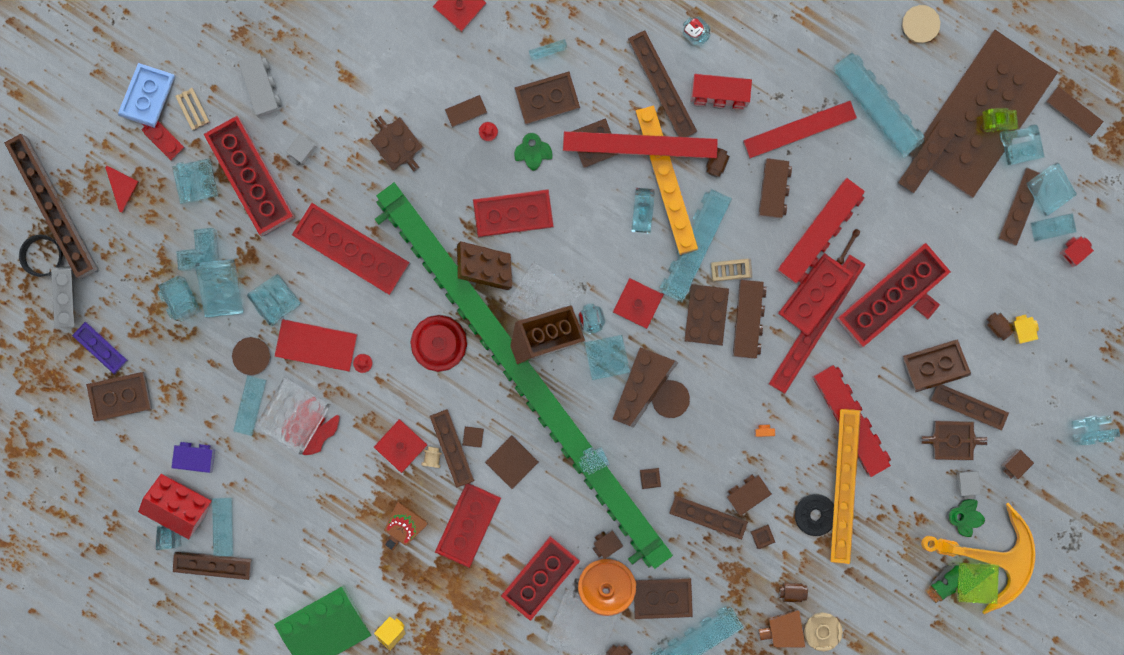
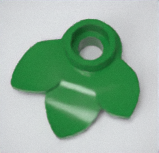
[514,133,553,171]
[948,499,985,537]

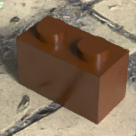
[726,474,772,516]

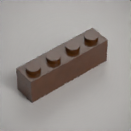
[732,280,767,359]

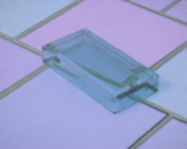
[529,39,567,60]

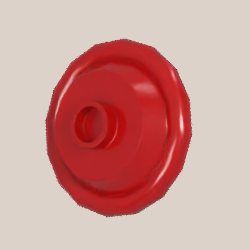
[410,315,467,372]

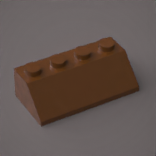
[510,305,585,364]

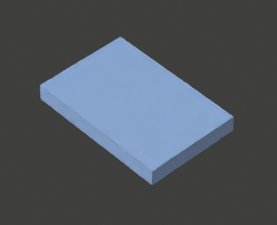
[118,63,175,128]

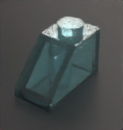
[632,188,655,233]
[1030,213,1077,242]
[156,525,182,550]

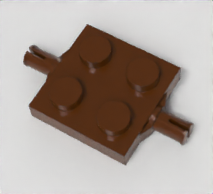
[370,116,424,172]
[921,421,988,460]

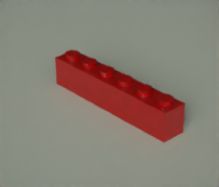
[776,178,865,285]
[812,365,891,477]

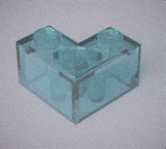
[176,228,220,272]

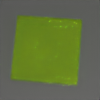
[957,563,999,604]

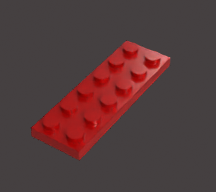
[292,203,410,295]

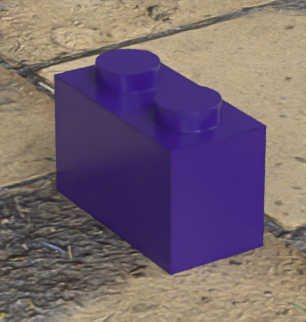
[171,442,215,473]

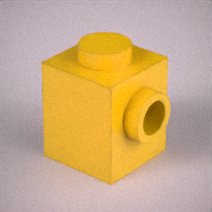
[1010,315,1039,344]
[374,617,406,651]

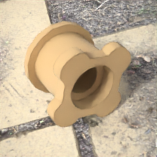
[421,446,443,468]

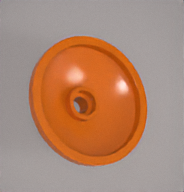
[578,559,636,616]

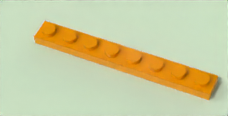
[636,105,698,255]
[831,409,861,564]

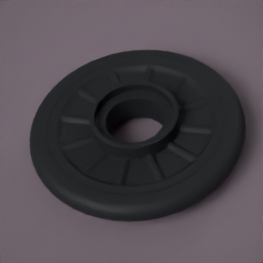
[795,494,834,536]

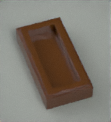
[445,95,487,128]

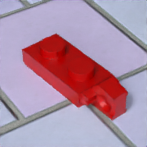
[141,121,185,161]

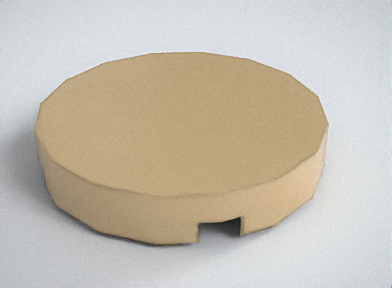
[902,5,941,44]
[804,612,843,652]

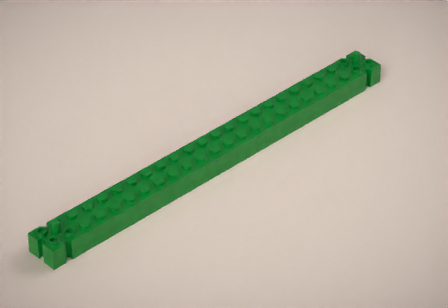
[375,182,673,569]

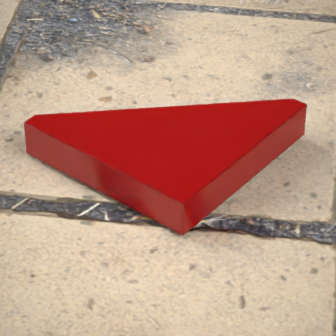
[105,165,139,213]

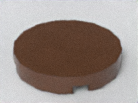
[232,337,271,375]
[652,380,690,418]

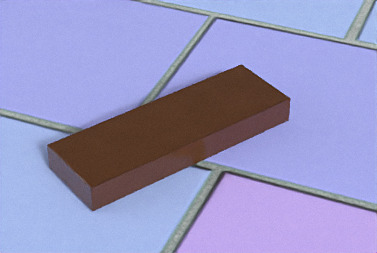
[1046,87,1104,137]

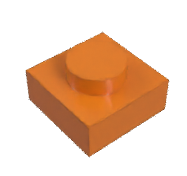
[754,425,775,437]

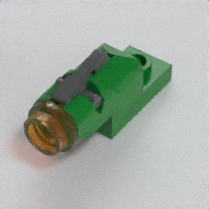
[926,564,995,603]

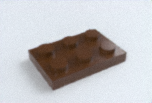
[514,71,580,125]
[457,241,512,291]
[684,284,729,346]
[903,339,971,393]
[86,372,152,422]
[634,578,693,619]

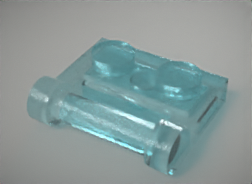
[1000,124,1045,165]

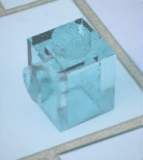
[579,447,610,474]

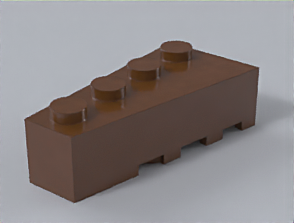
[613,347,678,428]

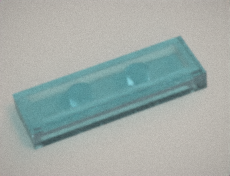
[233,375,267,436]
[212,498,234,556]

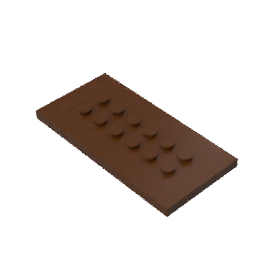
[909,30,1058,198]

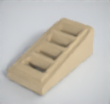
[711,259,753,282]

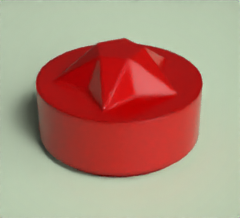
[479,122,498,142]
[353,354,373,373]

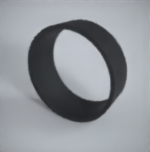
[19,234,62,277]

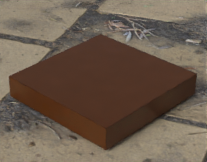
[485,435,539,489]

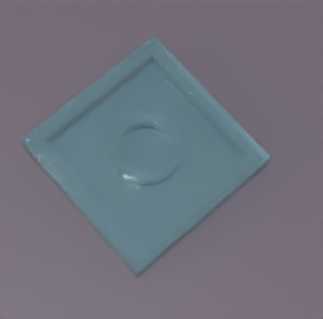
[1026,163,1077,216]

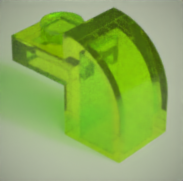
[982,108,1018,132]

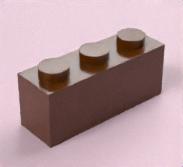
[758,158,792,220]

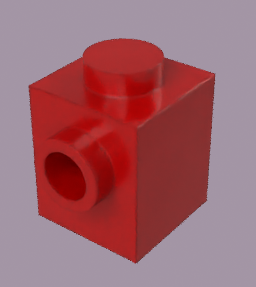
[1060,236,1094,267]

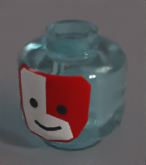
[683,17,711,45]
[578,304,606,333]

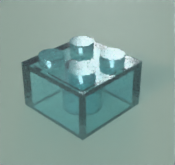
[158,275,202,322]
[584,335,630,381]

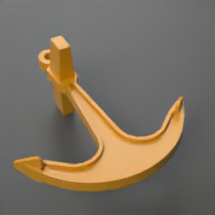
[921,503,1035,614]

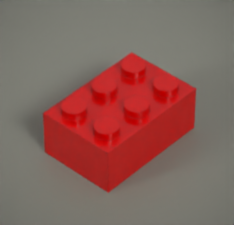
[690,74,752,110]
[138,474,211,540]

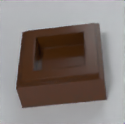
[462,426,484,448]
[640,468,661,489]
[750,524,776,549]

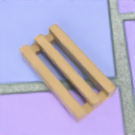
[175,88,210,131]

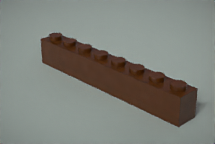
[4,134,98,279]

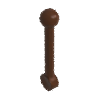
[836,229,860,264]

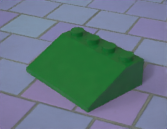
[274,585,372,655]

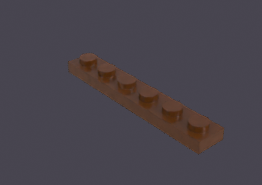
[628,30,697,137]

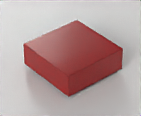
[913,293,940,320]

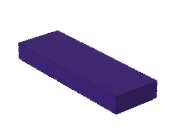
[72,322,128,375]

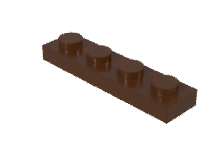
[898,119,958,193]
[998,168,1044,246]
[930,385,1009,431]
[430,409,475,488]
[669,495,748,540]
[173,552,252,580]

